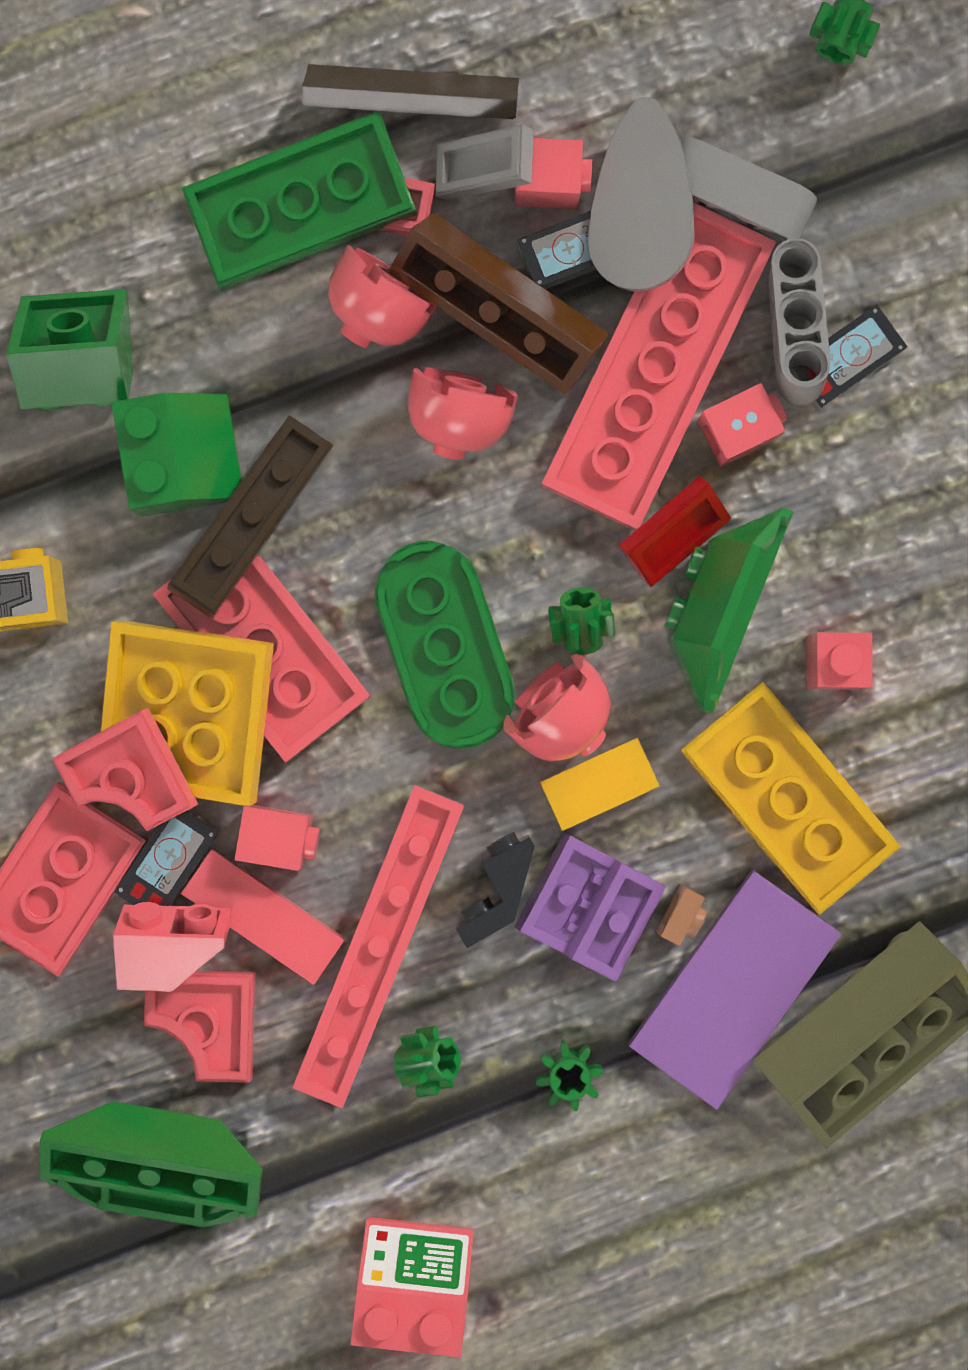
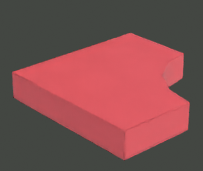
[52,708,199,831]
[144,971,255,1083]

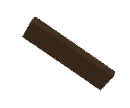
[302,64,519,120]
[167,415,333,619]

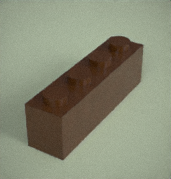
[388,213,610,395]

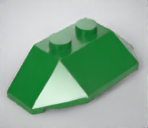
[664,508,794,714]
[39,1101,263,1227]

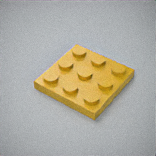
[101,620,274,807]

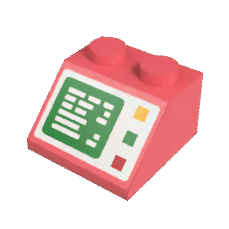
[351,1217,474,1358]

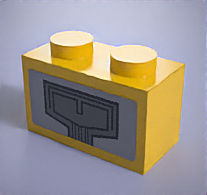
[0,548,68,632]

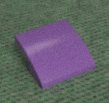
[514,832,666,982]

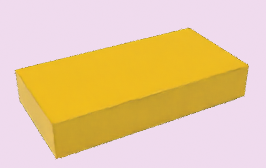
[540,738,660,831]

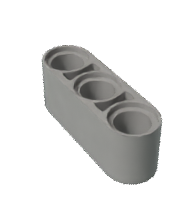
[679,136,817,249]
[767,238,830,405]

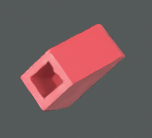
[113,902,232,992]

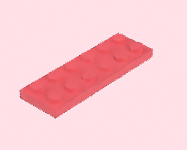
[541,202,777,531]

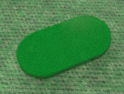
[375,541,515,749]

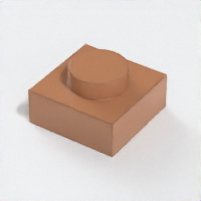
[656,884,707,946]

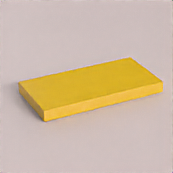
[679,682,901,915]

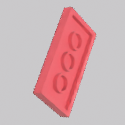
[153,555,371,763]

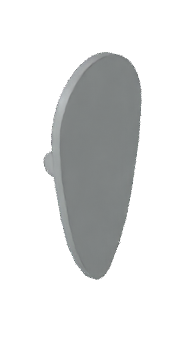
[588,97,695,291]

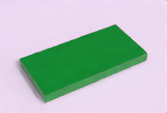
[182,111,418,291]

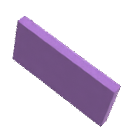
[628,869,842,1110]

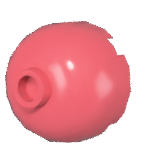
[328,245,437,348]
[407,367,518,460]
[504,653,611,762]

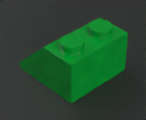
[6,289,133,410]
[111,393,242,517]

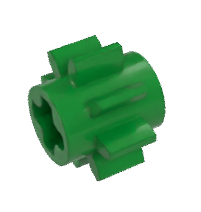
[809,0,880,65]
[548,587,615,655]
[394,1026,461,1097]
[536,1039,603,1111]

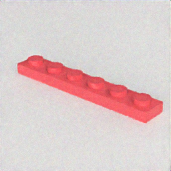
[292,785,464,1109]

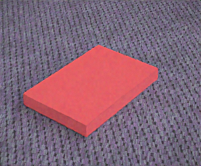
[0,782,149,977]

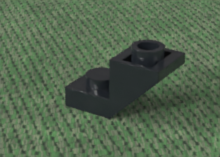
[456,832,535,948]

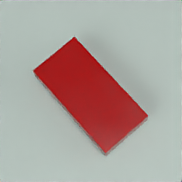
[618,476,732,587]

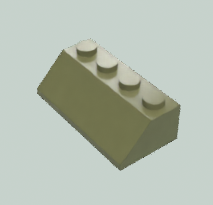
[753,921,968,1149]

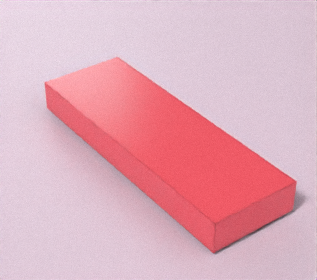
[181,848,346,985]

